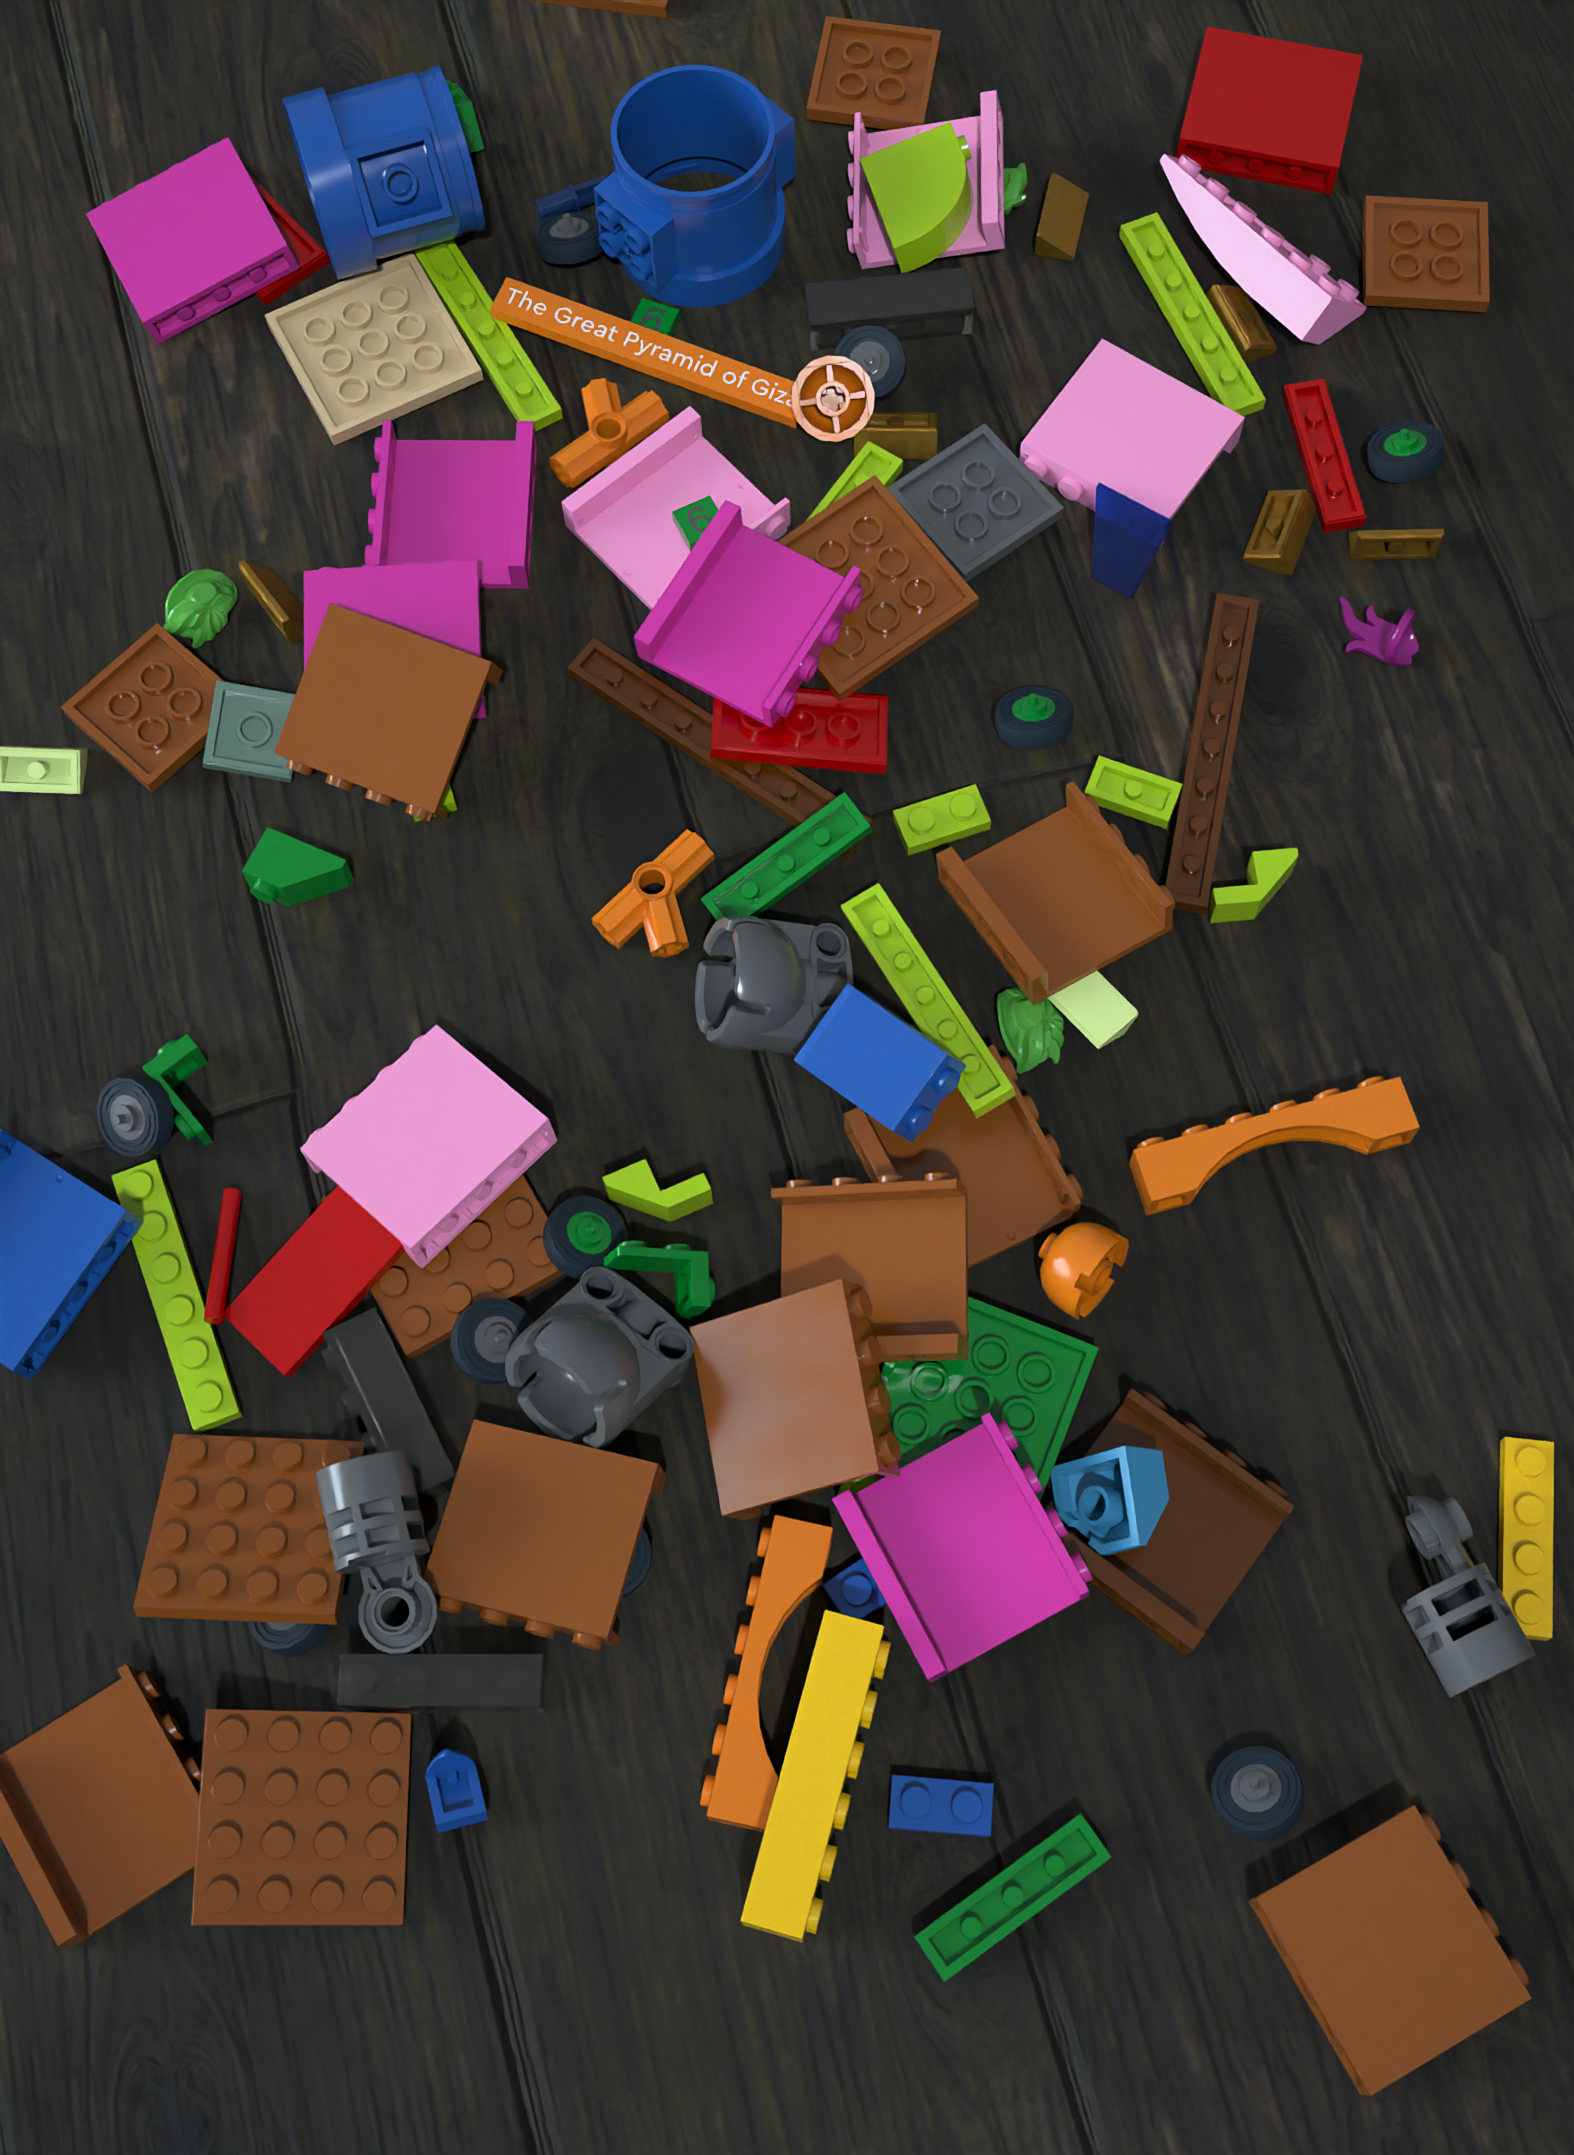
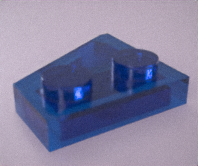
[1092,482,1174,599]

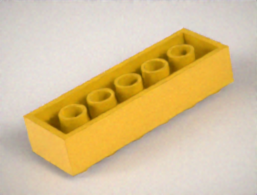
[740,1610,891,1943]

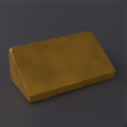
[1034,173,1089,262]
[1206,284,1278,363]
[854,412,938,460]
[1242,489,1316,575]
[1348,529,1445,560]
[238,559,304,644]

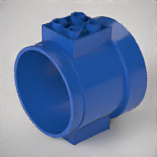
[282,65,485,280]
[593,65,796,308]

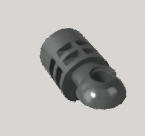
[315,1451,437,1654]
[1401,1495,1536,1698]

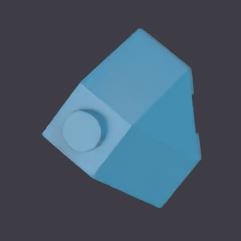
[1051,1446,1169,1555]

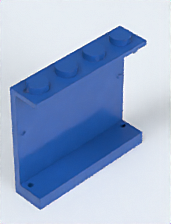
[0,1128,143,1380]

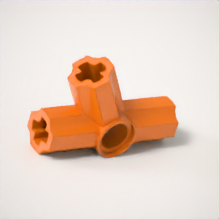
[549,378,669,489]
[591,829,715,958]

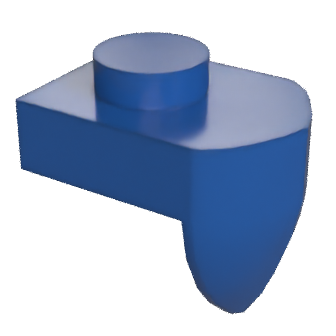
[425,1748,488,1833]

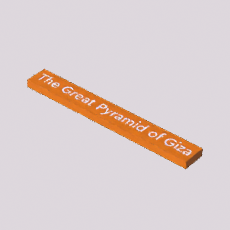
[490,277,798,429]

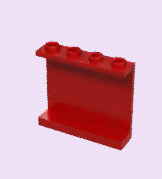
[1176,27,1363,195]

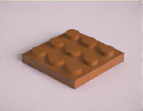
[806,16,941,130]
[1363,195,1490,312]
[61,623,224,793]

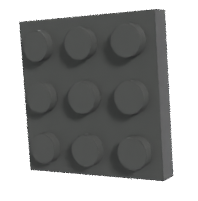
[887,423,1064,582]

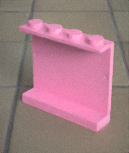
[847,90,1005,269]
[1019,339,1245,548]
[561,406,790,610]
[300,1025,558,1268]

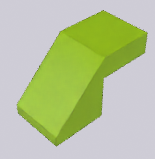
[1207,848,1299,923]
[602,1159,713,1222]

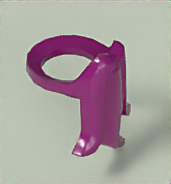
[1339,597,1419,667]

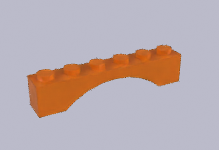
[1129,1076,1420,1216]
[700,1515,833,1833]

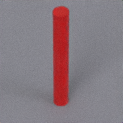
[204,1188,242,1324]

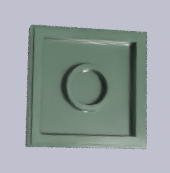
[203,680,296,783]

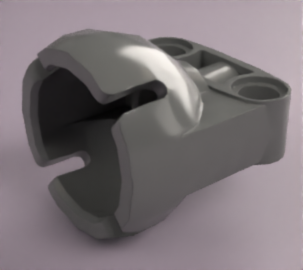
[695,914,853,1055]
[505,1266,695,1449]

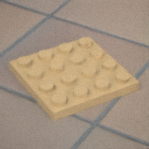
[265,251,484,446]

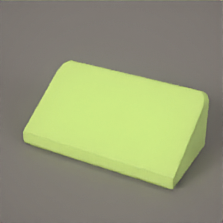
[0,746,88,794]
[1048,971,1138,1049]

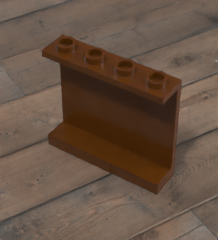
[1044,1389,1295,1657]

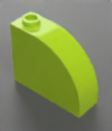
[860,122,973,274]

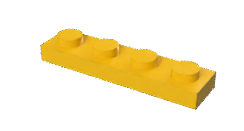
[1498,1437,1554,1641]

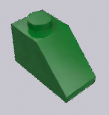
[242,827,354,907]

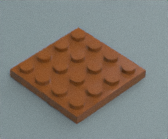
[777,475,979,701]
[321,1174,565,1360]
[133,1434,368,1625]
[191,1709,411,1926]

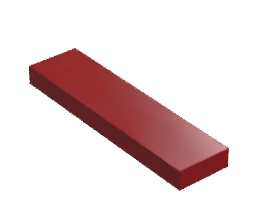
[1282,379,1367,533]

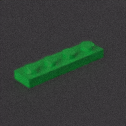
[701,792,873,921]
[914,1813,1112,1982]

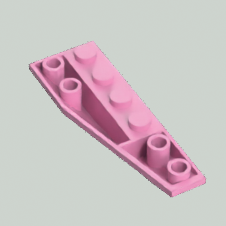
[1160,154,1367,345]

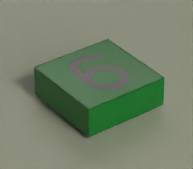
[630,298,680,337]
[672,496,718,552]

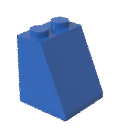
[794,983,966,1142]

